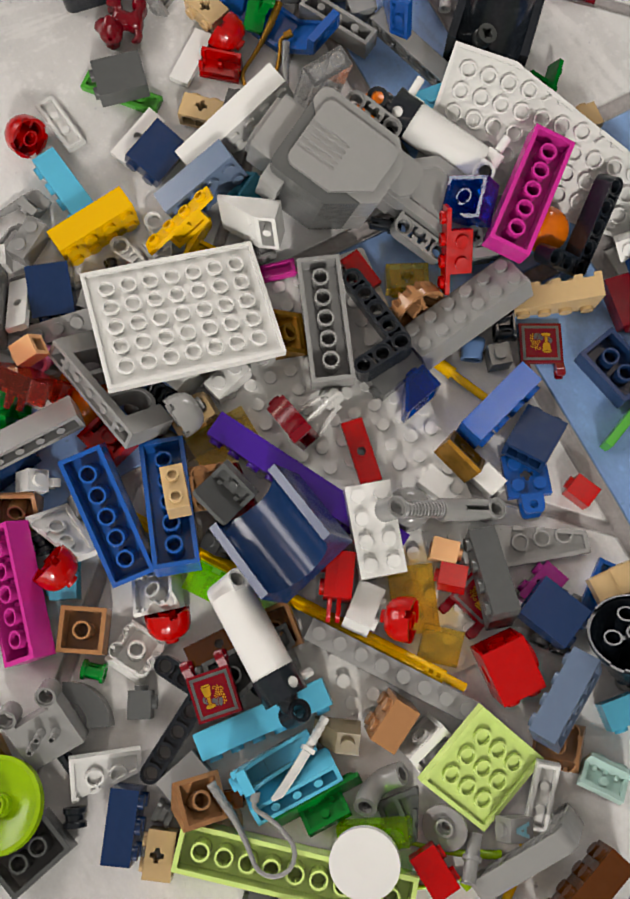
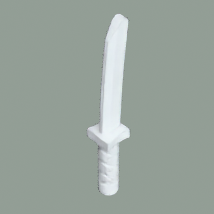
[271,715,329,801]

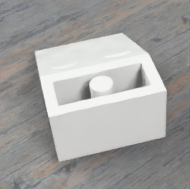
[217,194,285,250]

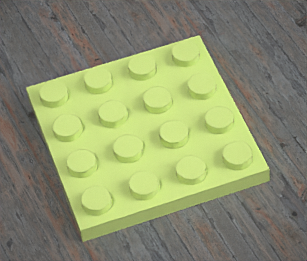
[417,703,544,832]

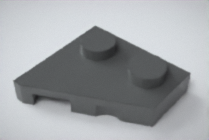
[377,785,419,848]

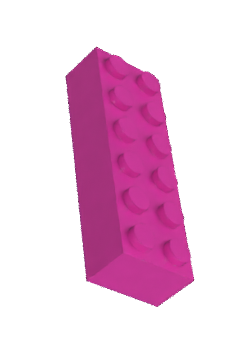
[481,123,576,264]
[0,520,56,668]

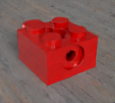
[77,416,139,467]
[319,551,356,624]

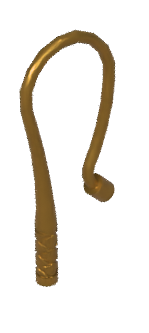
[241,0,294,86]

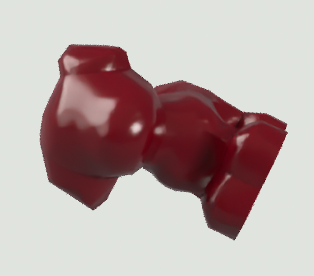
[94,0,148,50]

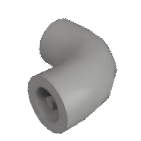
[354,761,409,817]

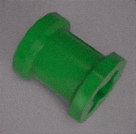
[79,659,108,684]

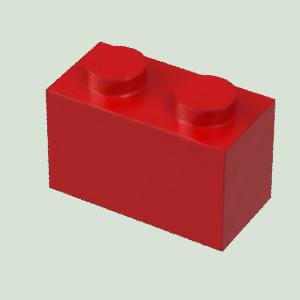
[408,840,461,899]

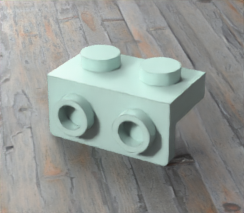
[576,752,630,805]

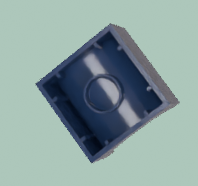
[209,464,353,604]

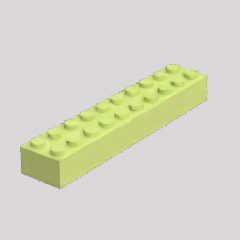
[171,823,420,899]

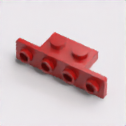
[437,204,473,295]

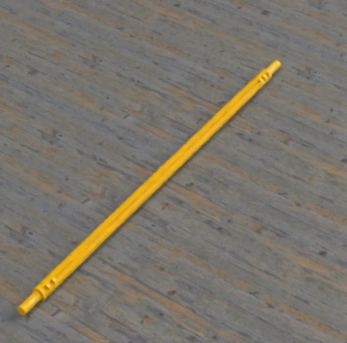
[136,512,467,692]

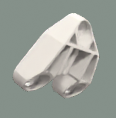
[110,211,175,265]

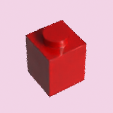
[562,473,602,510]
[433,561,469,595]

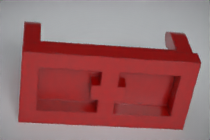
[199,46,243,84]

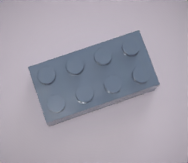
[153,139,249,218]
[528,646,602,754]

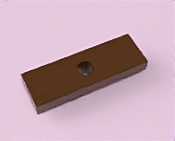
[183,628,234,669]

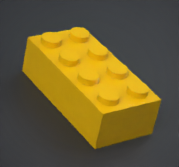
[46,186,140,267]

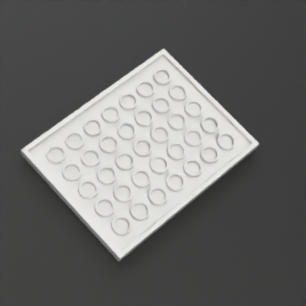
[79,241,286,394]

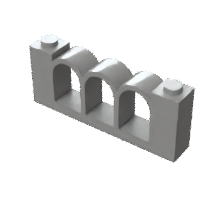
[48,330,174,449]

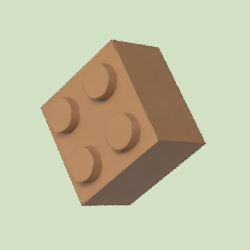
[55,605,112,655]
[364,687,420,755]

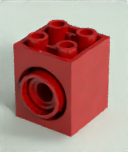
[470,627,547,708]

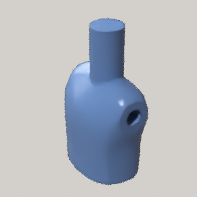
[460,336,485,363]

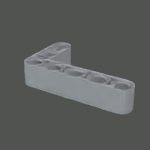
[472,803,584,899]

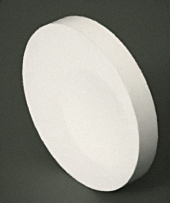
[329,825,401,899]

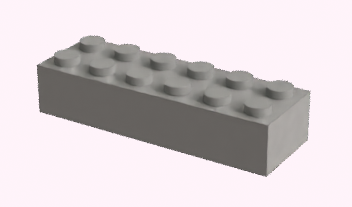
[296,254,356,390]
[404,256,533,371]

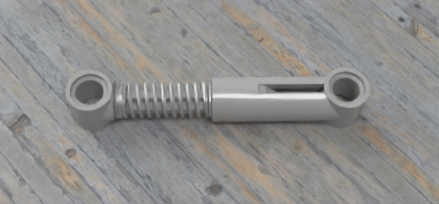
[375,495,507,523]

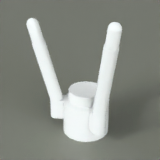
[299,387,344,437]

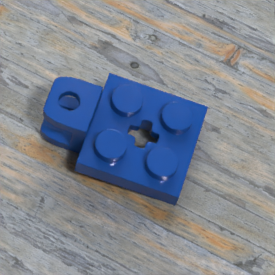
[499,456,553,519]

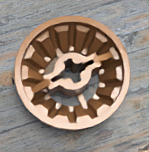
[389,281,445,327]

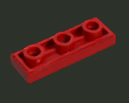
[341,417,382,484]

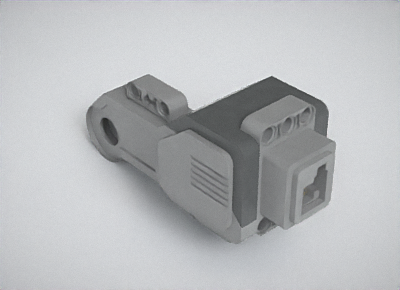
[245,86,510,266]

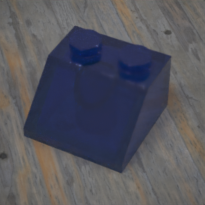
[441,175,500,228]
[401,365,441,423]

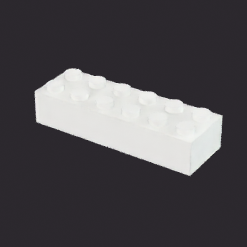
[175,62,295,166]

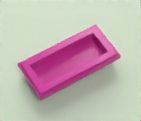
[259,258,297,283]

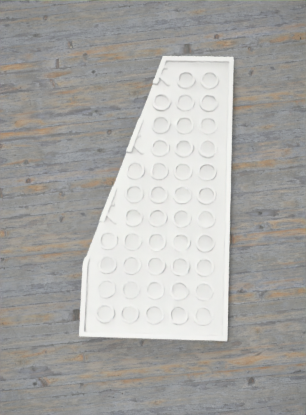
[416,41,630,237]

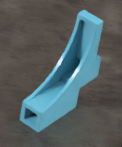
[228,728,318,797]

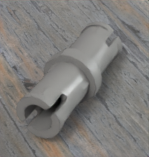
[461,832,483,886]

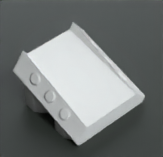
[132,573,186,618]
[104,619,168,685]

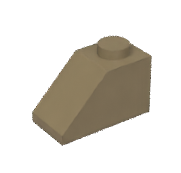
[313,716,361,756]

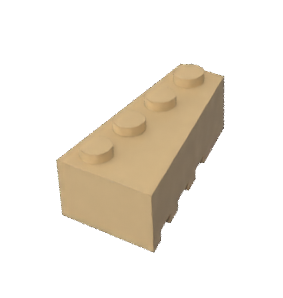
[514,270,606,319]

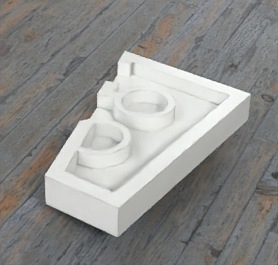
[25,503,97,562]
[68,745,142,804]

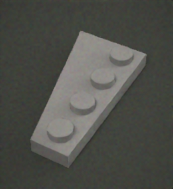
[493,524,591,568]

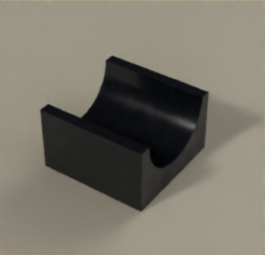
[443,0,545,67]

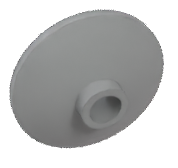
[422,804,468,852]

